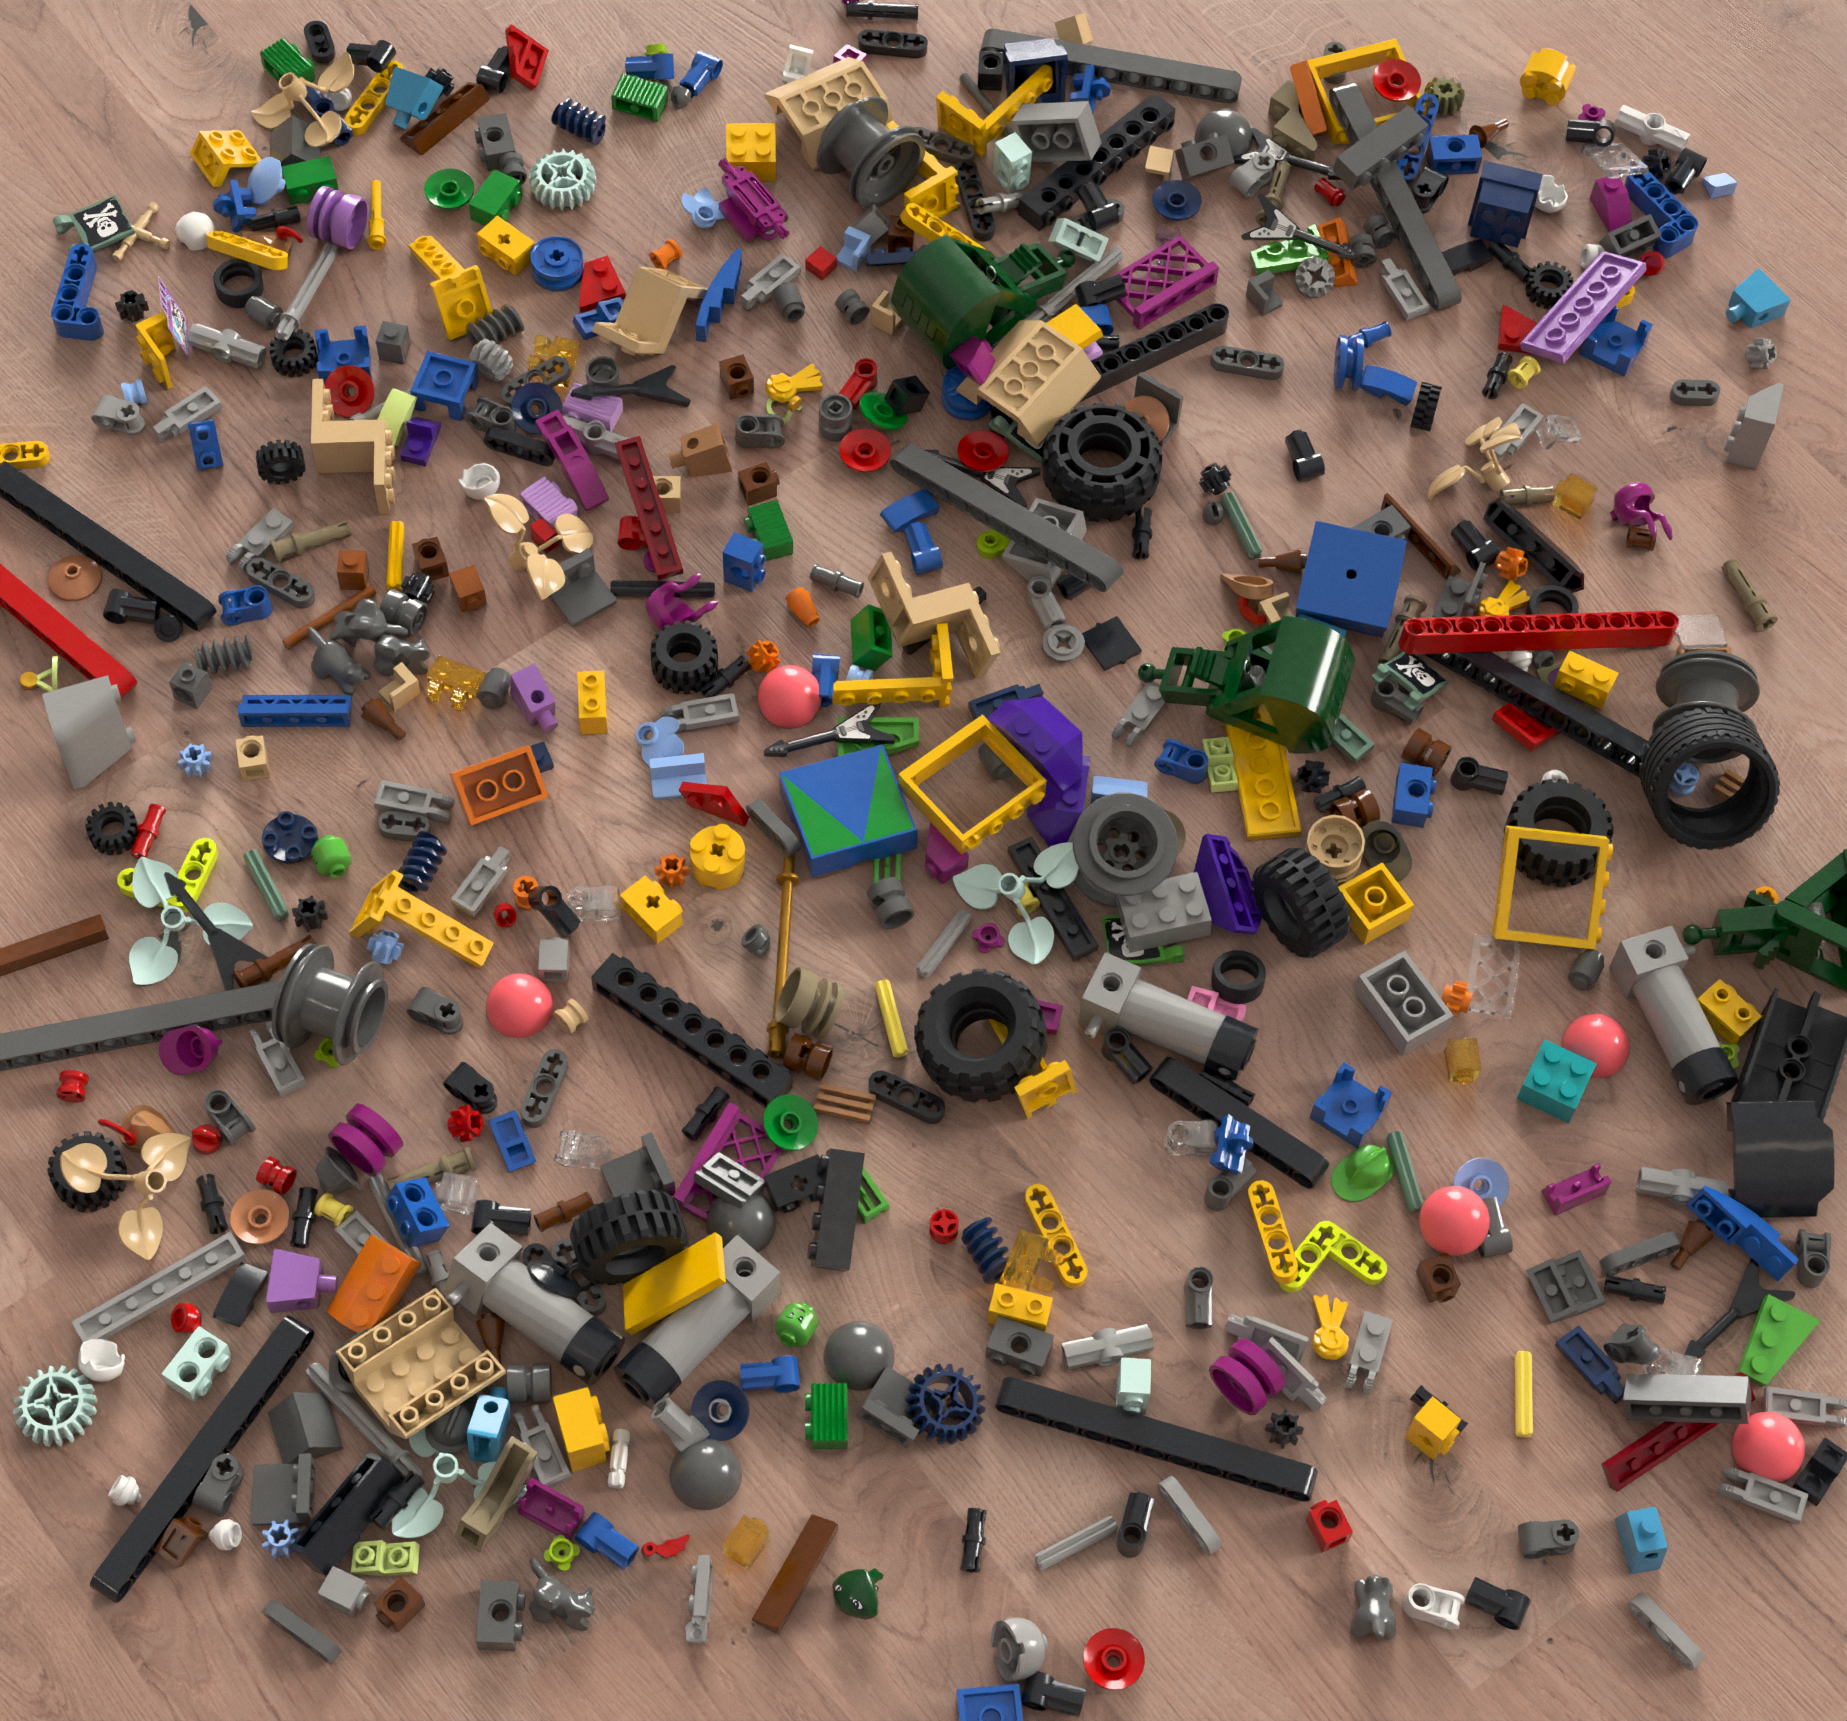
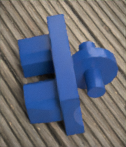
[1070,65,1111,114]
[213,180,257,231]
[188,419,223,470]
[1210,1115,1254,1175]

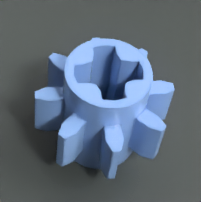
[178,743,213,778]
[366,929,404,964]
[262,1519,300,1560]

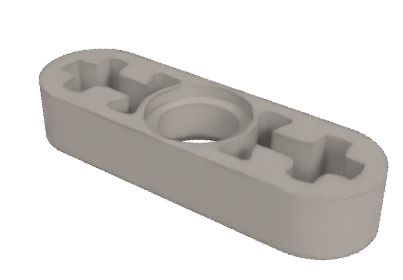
[1157,1475,1222,1556]
[1628,1593,1704,1670]

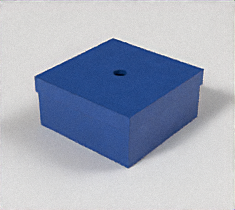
[1295,521,1407,638]

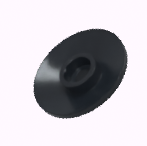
[527,1259,581,1298]

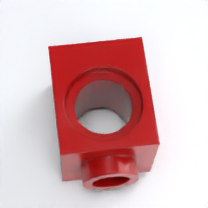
[1306,1499,1353,1553]

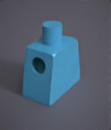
[386,66,444,130]
[1726,268,1791,328]
[467,1387,511,1463]
[1615,1507,1667,1574]

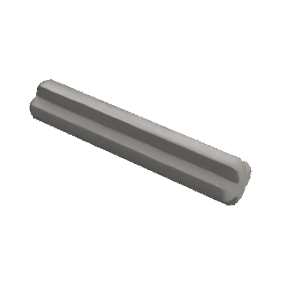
[916,909,971,978]
[1034,1516,1118,1570]

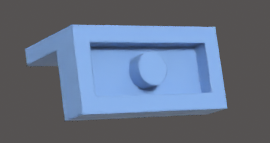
[649,753,707,800]
[1091,776,1148,804]

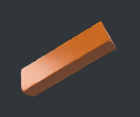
[1290,60,1328,136]
[1317,217,1358,287]

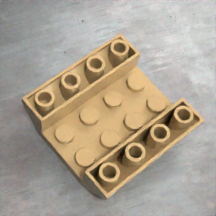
[764,57,895,171]
[957,320,1101,448]
[336,1288,506,1439]

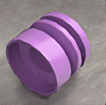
[307,186,369,249]

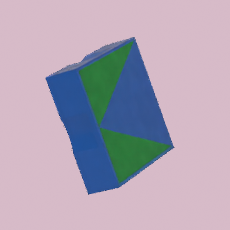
[779,744,917,878]

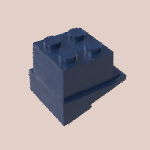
[1004,38,1068,104]
[1468,160,1543,248]

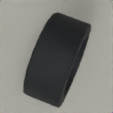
[213,258,264,308]
[1526,585,1579,615]
[1211,950,1266,1004]

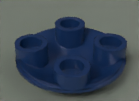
[262,811,318,864]

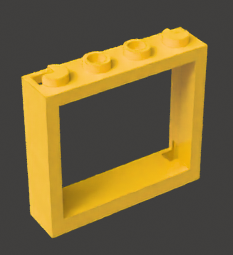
[1307,39,1427,146]
[898,714,1047,855]
[1492,825,1613,950]

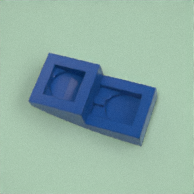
[573,297,623,340]
[1360,365,1417,406]
[880,489,940,533]
[488,1110,536,1172]

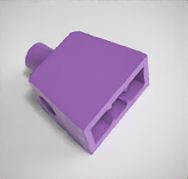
[510,663,558,733]
[266,1249,339,1313]

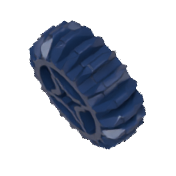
[905,1364,986,1445]

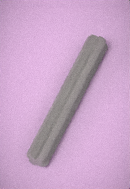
[368,1174,427,1277]

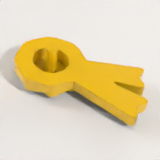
[765,364,823,403]
[1477,580,1530,616]
[1312,1295,1349,1360]

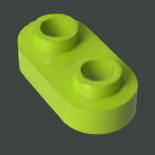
[976,529,1011,559]

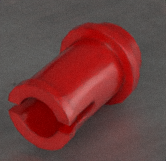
[1314,177,1346,207]

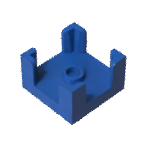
[1580,306,1653,377]
[315,325,373,387]
[410,351,479,421]
[1310,1062,1392,1149]
[956,1684,1023,1721]

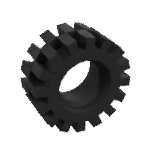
[1525,261,1573,309]
[269,329,318,378]
[1410,382,1442,432]
[256,439,306,484]
[85,802,138,856]

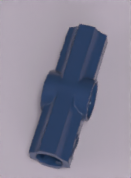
[299,83,353,146]

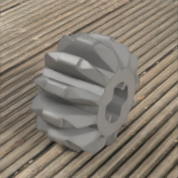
[469,339,514,382]

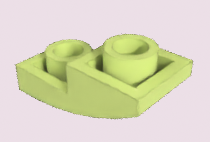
[378,388,417,446]
[1202,737,1238,793]
[351,1540,420,1576]

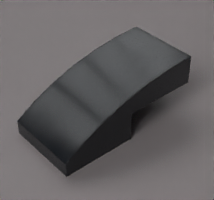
[1442,239,1493,276]
[213,1262,268,1328]
[1791,1438,1847,1506]

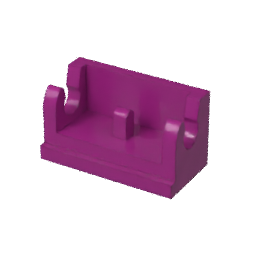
[1541,1164,1611,1216]
[517,1478,585,1541]

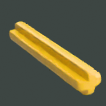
[386,521,404,591]

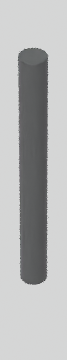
[959,73,1015,137]

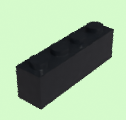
[807,1148,865,1272]
[289,1452,404,1576]

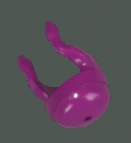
[1610,482,1673,540]
[645,574,718,631]

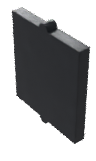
[1082,616,1142,671]

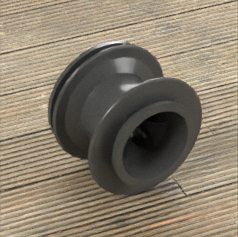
[816,96,926,208]
[1652,650,1760,764]
[1068,792,1178,908]
[271,943,388,1065]

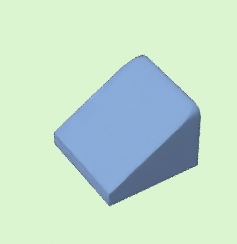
[1702,173,1737,199]

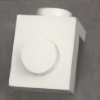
[782,45,814,83]

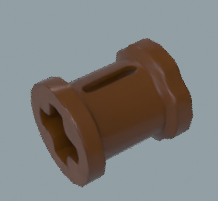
[1626,525,1657,551]

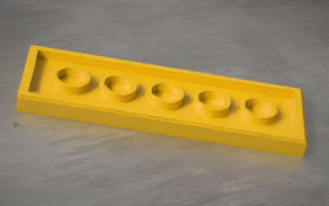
[1224,704,1302,841]

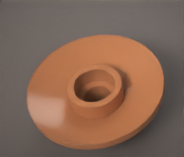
[1125,396,1170,443]
[48,555,102,601]
[230,1189,290,1245]

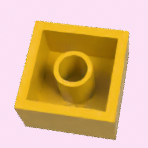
[726,123,776,181]
[1338,863,1414,945]
[553,1387,610,1472]

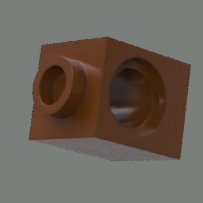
[888,215,915,253]
[719,354,754,400]
[738,462,780,506]
[412,537,449,581]
[1416,1253,1461,1303]
[374,1576,425,1632]

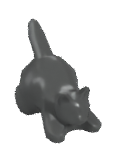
[329,599,409,647]
[307,627,371,695]
[370,635,431,676]
[529,1557,595,1631]
[1351,1574,1396,1640]

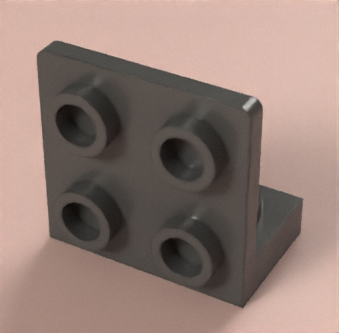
[1134,372,1183,447]
[550,548,617,627]
[1432,562,1488,618]
[600,1132,676,1198]
[856,1367,931,1449]
[251,1453,316,1526]

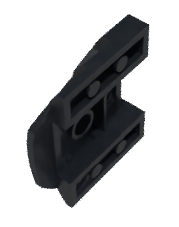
[1726,1101,1835,1218]

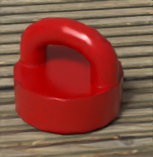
[1639,251,1665,276]
[192,1124,222,1154]
[171,1303,202,1333]

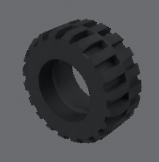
[1503,779,1614,887]
[1251,848,1351,958]
[570,1190,689,1285]

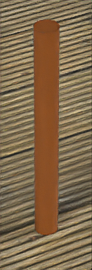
[282,585,377,649]

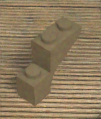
[1268,80,1318,161]
[455,1436,538,1553]

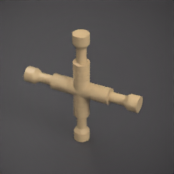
[112,202,171,262]

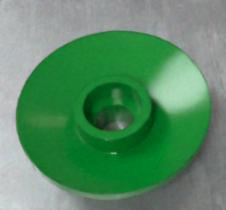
[424,168,475,209]
[859,392,908,430]
[763,1094,818,1151]

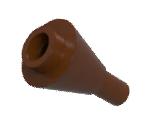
[1469,119,1509,148]
[1258,548,1307,574]
[361,698,406,741]
[1670,1220,1713,1271]
[476,1313,505,1366]

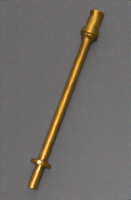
[767,853,800,1058]

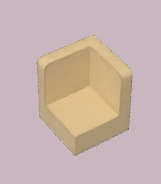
[1054,13,1093,44]
[1145,146,1174,183]
[871,290,903,335]
[1257,592,1293,627]
[379,662,421,711]

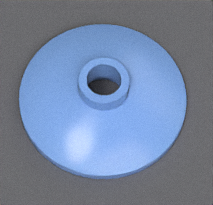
[1453,1158,1509,1207]

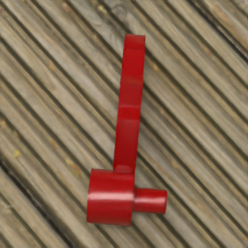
[641,1534,690,1558]

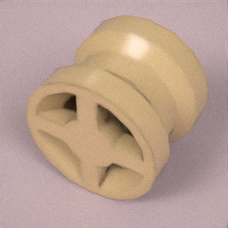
[553,998,589,1035]

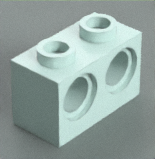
[993,132,1032,194]
[1048,218,1109,262]
[162,1326,232,1402]
[1116,1358,1151,1415]

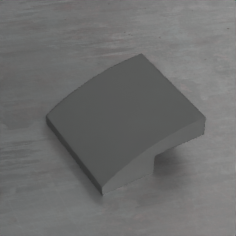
[1526,1250,1606,1323]

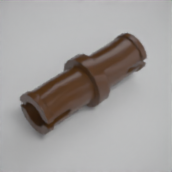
[534,1191,594,1232]

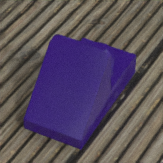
[400,417,442,466]

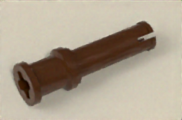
[233,935,316,988]

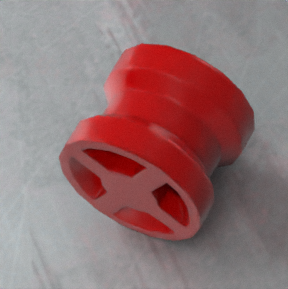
[56,1070,89,1103]
[929,1209,959,1244]

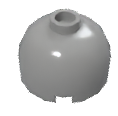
[991,1617,1048,1681]

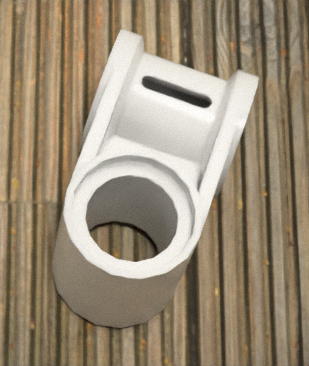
[1402,1583,1465,1630]

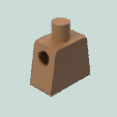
[668,423,732,477]

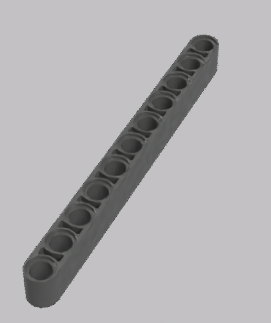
[980,29,1242,103]
[1329,82,1462,310]
[890,443,1124,592]
[0,981,280,1071]

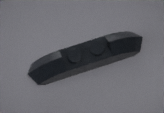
[1483,498,1584,593]

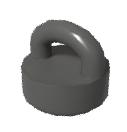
[741,924,770,956]

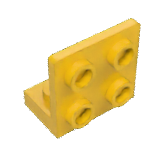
[190,130,262,187]
[135,311,176,389]

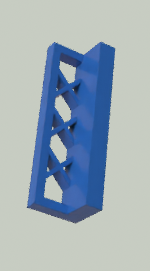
[238,695,352,727]

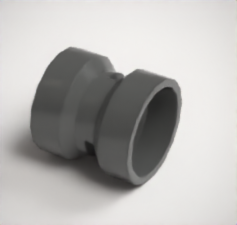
[498,152,527,185]
[1363,213,1397,249]
[1348,233,1377,268]
[835,289,870,325]

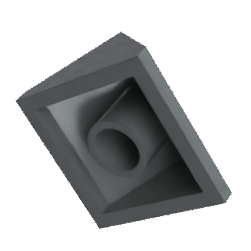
[270,115,321,167]
[268,1393,343,1464]

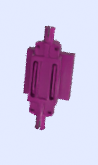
[718,158,789,242]

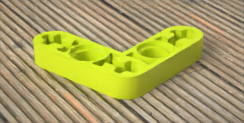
[117,838,219,913]
[1279,1221,1387,1293]

